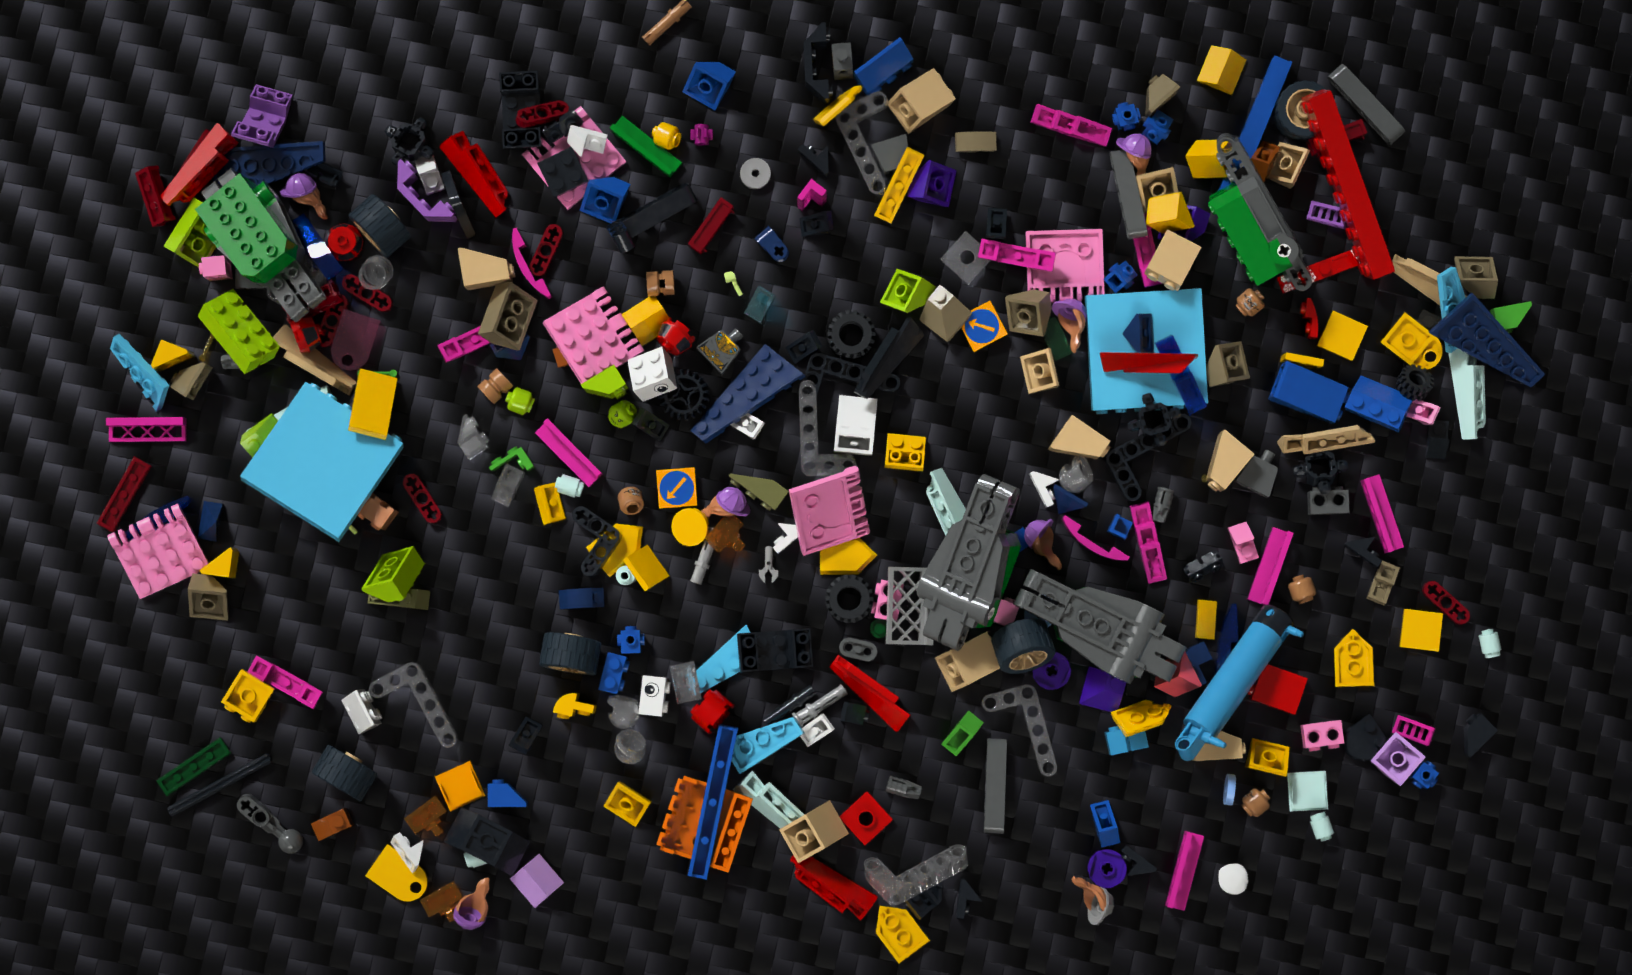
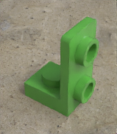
[489,446,535,472]

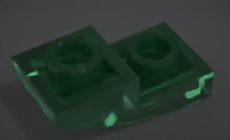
[1042,316,1072,361]

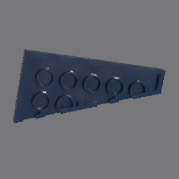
[213,141,326,187]
[1429,293,1545,387]
[691,344,806,444]

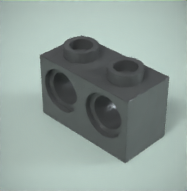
[1307,486,1349,515]

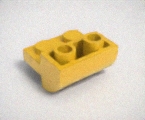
[884,433,926,472]
[553,693,597,719]

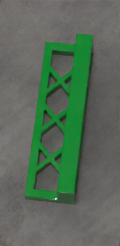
[610,116,682,178]

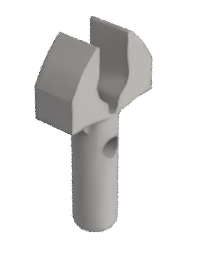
[759,546,778,583]

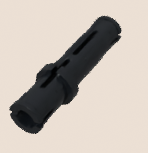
[763,684,817,725]

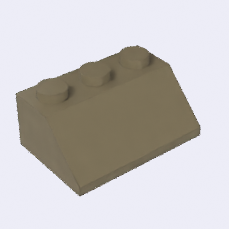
[478,281,538,351]

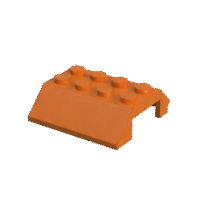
[656,776,753,873]

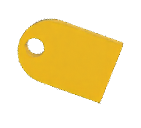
[1381,312,1443,370]
[365,844,428,901]

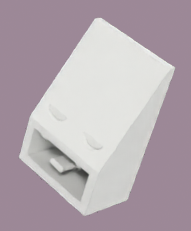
[834,395,877,456]
[341,689,382,734]

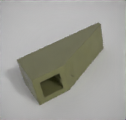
[729,474,789,511]
[368,589,430,610]

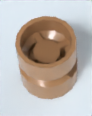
[646,270,675,297]
[477,368,514,404]

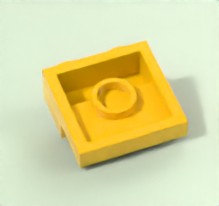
[221,669,275,723]

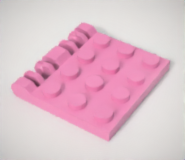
[522,106,626,210]
[1025,229,1105,303]
[543,286,645,384]
[789,466,870,556]
[107,503,209,599]

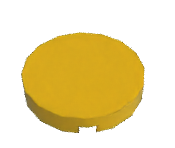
[671,508,709,546]

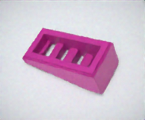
[1392,715,1436,746]

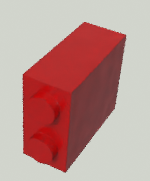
[1248,664,1308,715]

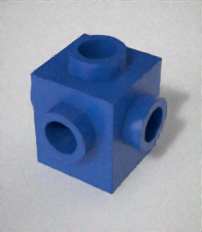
[1112,102,1141,131]
[1142,109,1174,144]
[1103,260,1137,294]
[617,626,645,654]
[1409,761,1439,789]

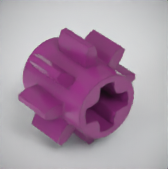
[690,124,713,146]

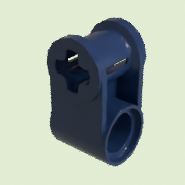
[754,226,789,262]

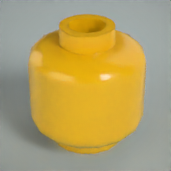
[652,122,681,150]

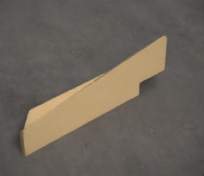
[1392,254,1467,305]
[273,325,356,396]
[1277,425,1375,455]

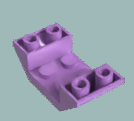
[231,84,293,148]
[397,159,458,222]

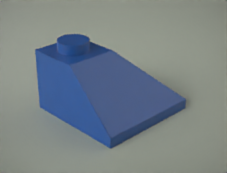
[682,62,736,110]
[580,177,631,224]

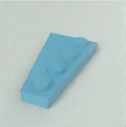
[1437,267,1466,353]
[110,334,169,412]
[688,625,751,695]
[732,717,804,774]

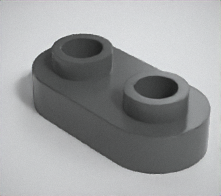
[839,638,877,661]

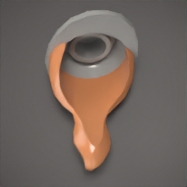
[1072,876,1114,925]

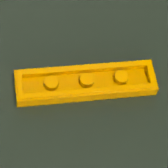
[874,147,924,224]

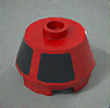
[325,223,363,261]
[289,317,322,353]
[657,318,695,355]

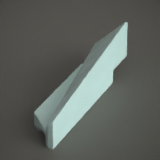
[1449,349,1486,440]
[926,468,966,536]
[733,771,804,829]

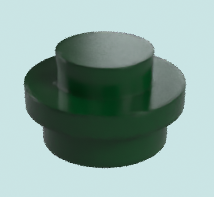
[870,619,886,638]

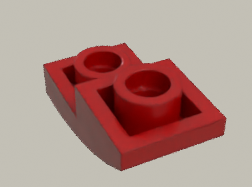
[1300,298,1318,340]

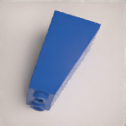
[1268,361,1350,424]

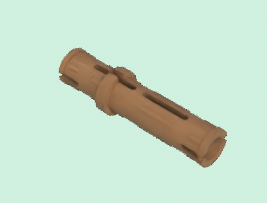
[642,0,692,46]

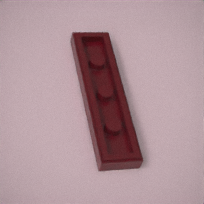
[97,456,152,532]

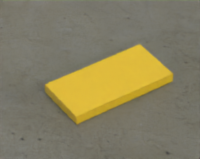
[348,368,397,440]

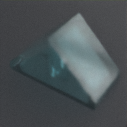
[744,285,776,323]

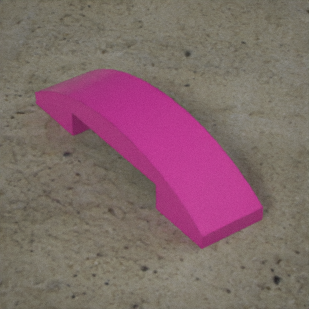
[1133,213,1163,287]
[512,228,552,299]
[978,239,1056,272]
[437,326,490,363]
[1062,515,1130,561]
[247,655,323,709]

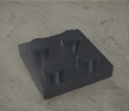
[537,147,588,198]

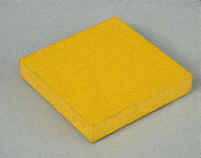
[1317,311,1368,361]
[1280,352,1324,370]
[623,545,669,591]
[1399,609,1443,652]

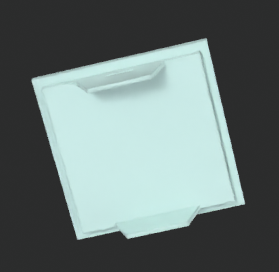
[1287,771,1328,812]

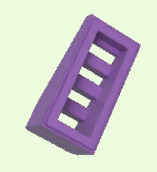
[1307,201,1346,230]

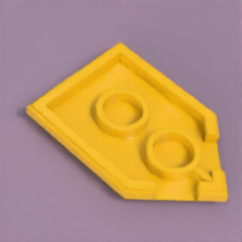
[813,85,863,126]
[586,524,643,577]
[820,537,877,575]
[1334,629,1374,687]
[1111,700,1172,737]
[876,906,930,964]

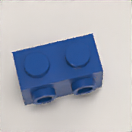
[598,652,630,694]

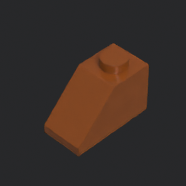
[1251,141,1280,182]
[311,808,354,841]

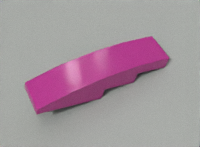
[1031,104,1112,146]
[1130,502,1167,584]

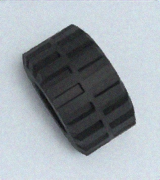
[828,310,875,360]
[825,575,874,623]

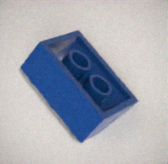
[854,37,913,96]
[1345,376,1413,433]

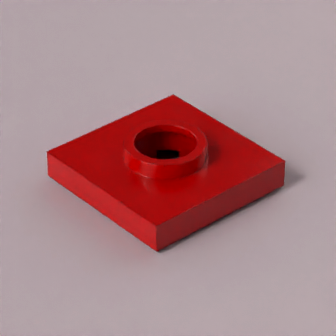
[839,791,893,845]

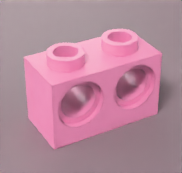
[199,255,233,281]
[871,580,904,622]
[993,597,1019,626]
[1300,720,1344,751]

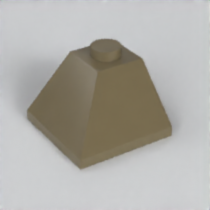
[1146,74,1180,118]
[1454,256,1498,299]
[919,285,973,343]
[1005,290,1052,336]
[1206,341,1250,387]
[170,362,213,400]
[188,573,229,621]

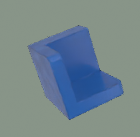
[1107,514,1133,540]

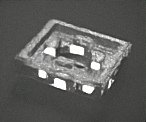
[940,231,991,285]
[670,661,702,704]

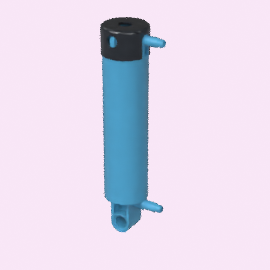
[1175,604,1304,761]

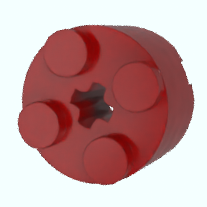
[690,689,734,734]

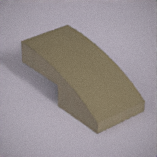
[955,132,997,153]
[1366,561,1400,605]

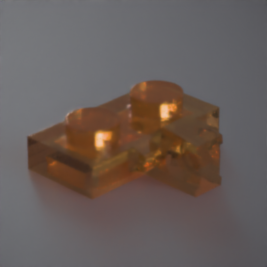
[705,515,746,552]
[404,796,447,837]
[420,881,463,922]

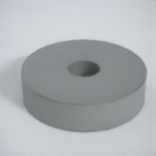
[740,158,771,189]

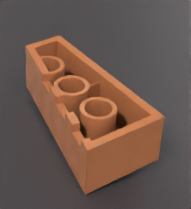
[357,493,399,531]

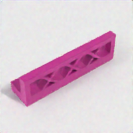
[797,179,827,211]
[106,417,186,442]
[535,418,602,487]
[1360,474,1404,553]
[1247,527,1293,605]
[1165,831,1204,911]

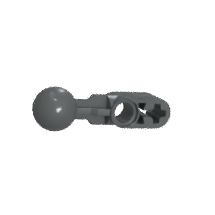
[237,794,303,854]

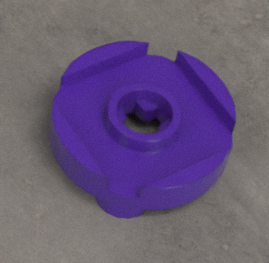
[1032,652,1071,690]
[1087,849,1127,888]

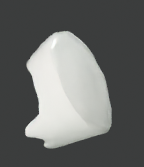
[1218,864,1248,895]

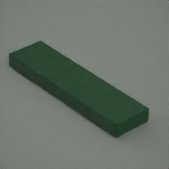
[156,737,232,796]

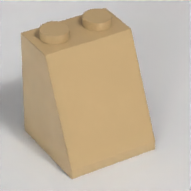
[887,68,956,134]
[1144,229,1201,291]
[458,248,516,290]
[1048,415,1111,459]
[1206,430,1254,492]
[935,632,1000,692]
[1193,731,1246,761]
[779,800,849,863]

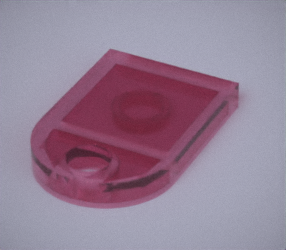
[330,309,380,370]

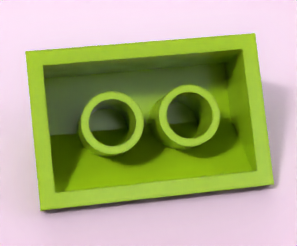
[164,198,216,268]
[581,365,629,399]
[362,546,425,603]

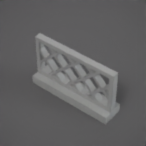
[886,567,933,645]

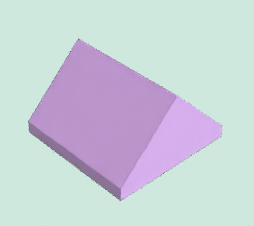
[1371,732,1425,786]
[510,854,564,908]

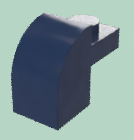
[559,588,604,610]
[1185,641,1212,685]

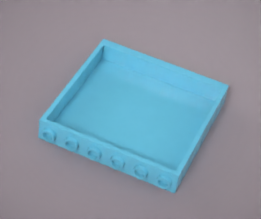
[1085,288,1208,414]
[240,382,403,542]

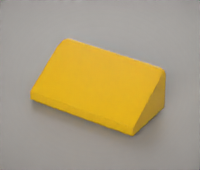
[534,482,566,525]
[1195,600,1217,640]

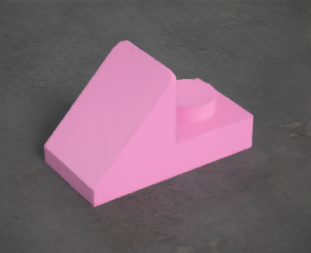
[1406,399,1441,425]
[1228,522,1259,564]

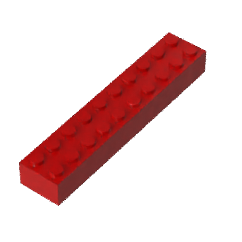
[1300,89,1395,280]

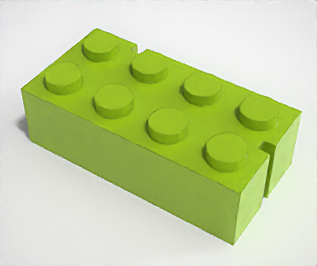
[198,289,280,374]

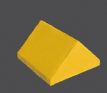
[1197,45,1246,95]
[1186,140,1231,179]
[1146,192,1195,234]
[622,296,669,347]
[151,340,195,372]
[200,547,239,578]
[1245,738,1290,777]
[603,781,652,827]

